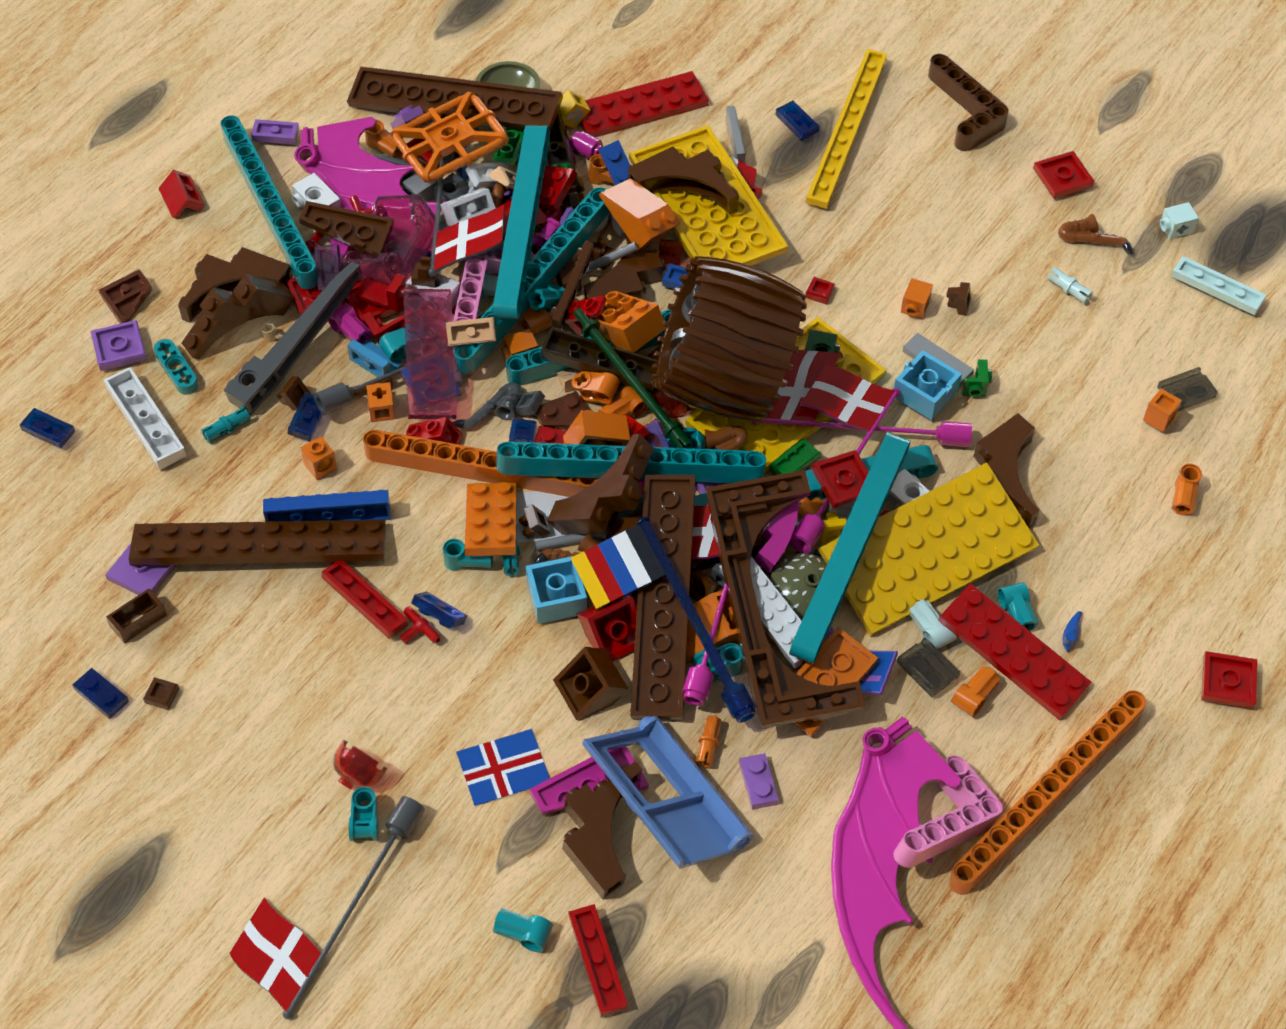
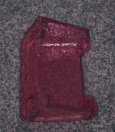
[339,194,439,286]

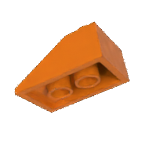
[599,178,681,251]

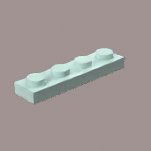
[1171,256,1266,316]

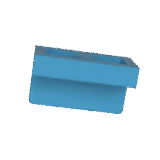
[347,339,403,377]

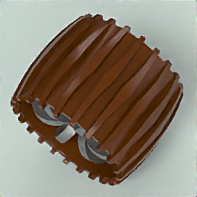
[651,256,807,421]

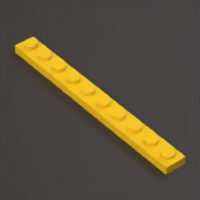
[806,48,888,209]

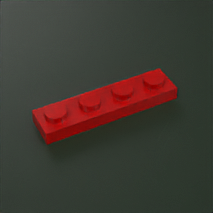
[321,561,408,639]
[568,904,628,1017]

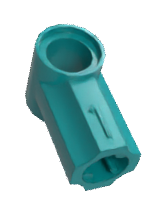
[527,284,565,312]
[442,538,493,571]
[998,582,1038,631]
[493,908,553,952]

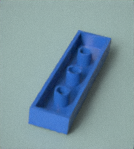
[263,490,391,522]

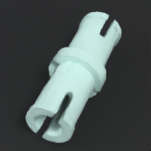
[1047,267,1093,304]

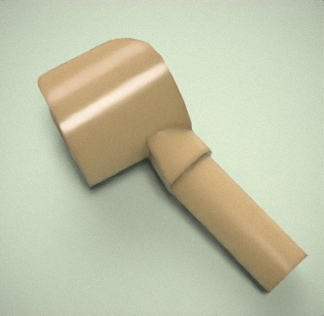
[262,323,283,342]

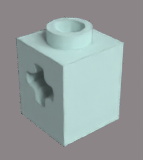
[1160,202,1199,239]

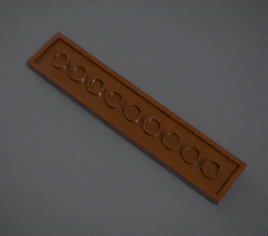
[347,66,563,133]
[630,475,696,720]
[128,520,386,566]

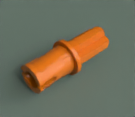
[695,715,721,768]

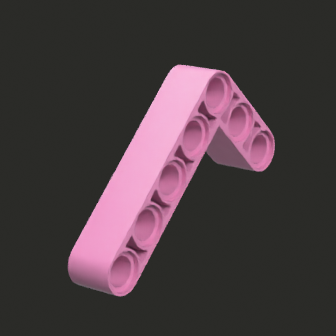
[453,244,534,322]
[893,755,1003,868]

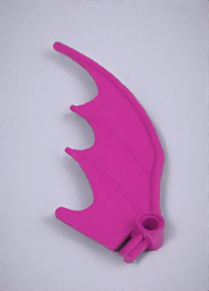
[294,117,481,255]
[831,716,961,1029]

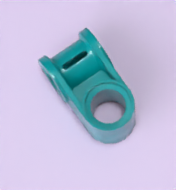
[379,323,425,363]
[692,643,743,683]
[349,787,379,841]

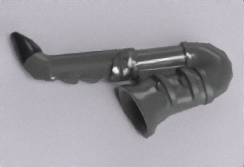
[452,382,523,428]

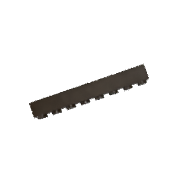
[546,109,585,196]
[541,327,658,393]

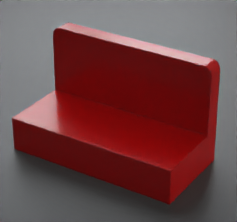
[159,170,205,219]

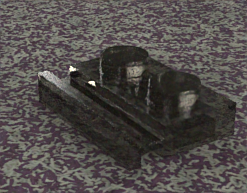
[1157,367,1218,411]
[897,637,960,698]

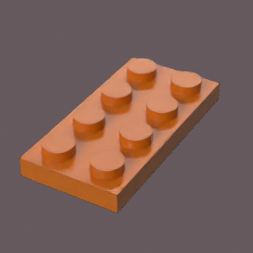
[465,482,516,556]
[794,627,878,737]

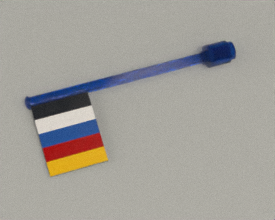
[570,517,756,723]

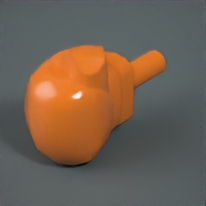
[798,497,830,518]

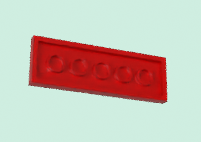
[580,71,709,137]
[938,583,1091,720]

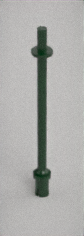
[573,308,693,448]

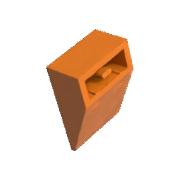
[590,291,666,352]
[687,590,740,663]

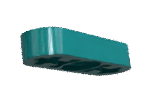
[154,339,198,395]

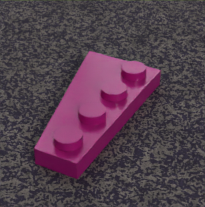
[529,747,649,815]

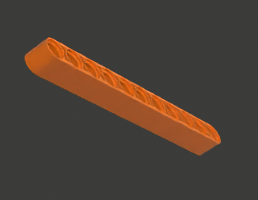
[363,430,599,497]
[949,690,1146,895]

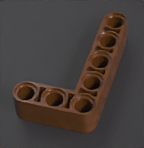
[928,54,1009,151]

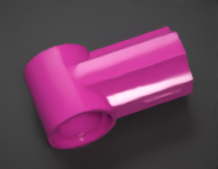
[328,303,372,344]

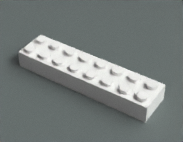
[104,367,187,470]
[719,557,806,669]

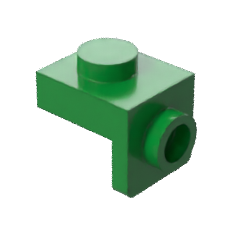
[962,359,992,397]

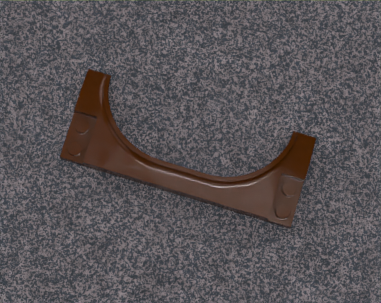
[705,470,866,729]

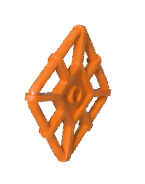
[391,92,509,183]

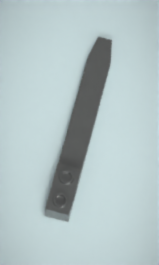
[224,261,362,415]

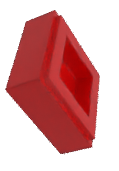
[805,277,835,305]

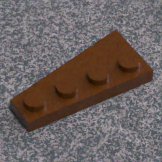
[299,201,394,260]

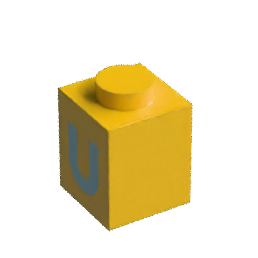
[559,90,591,129]

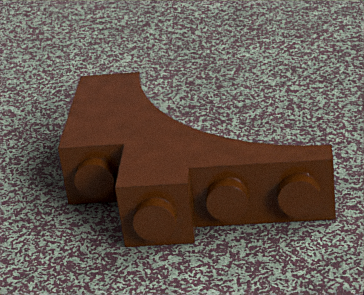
[628,146,739,214]
[583,234,666,300]
[178,247,293,323]
[181,274,296,359]
[973,413,1039,528]
[547,434,654,535]
[562,761,642,899]

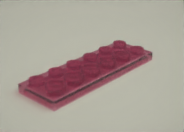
[403,288,457,419]

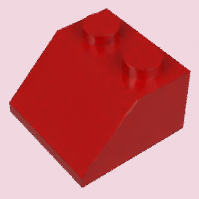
[577,595,637,661]

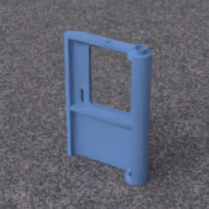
[583,716,754,869]

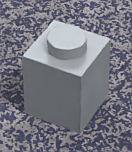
[402,173,438,202]

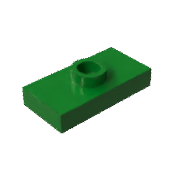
[769,439,821,475]

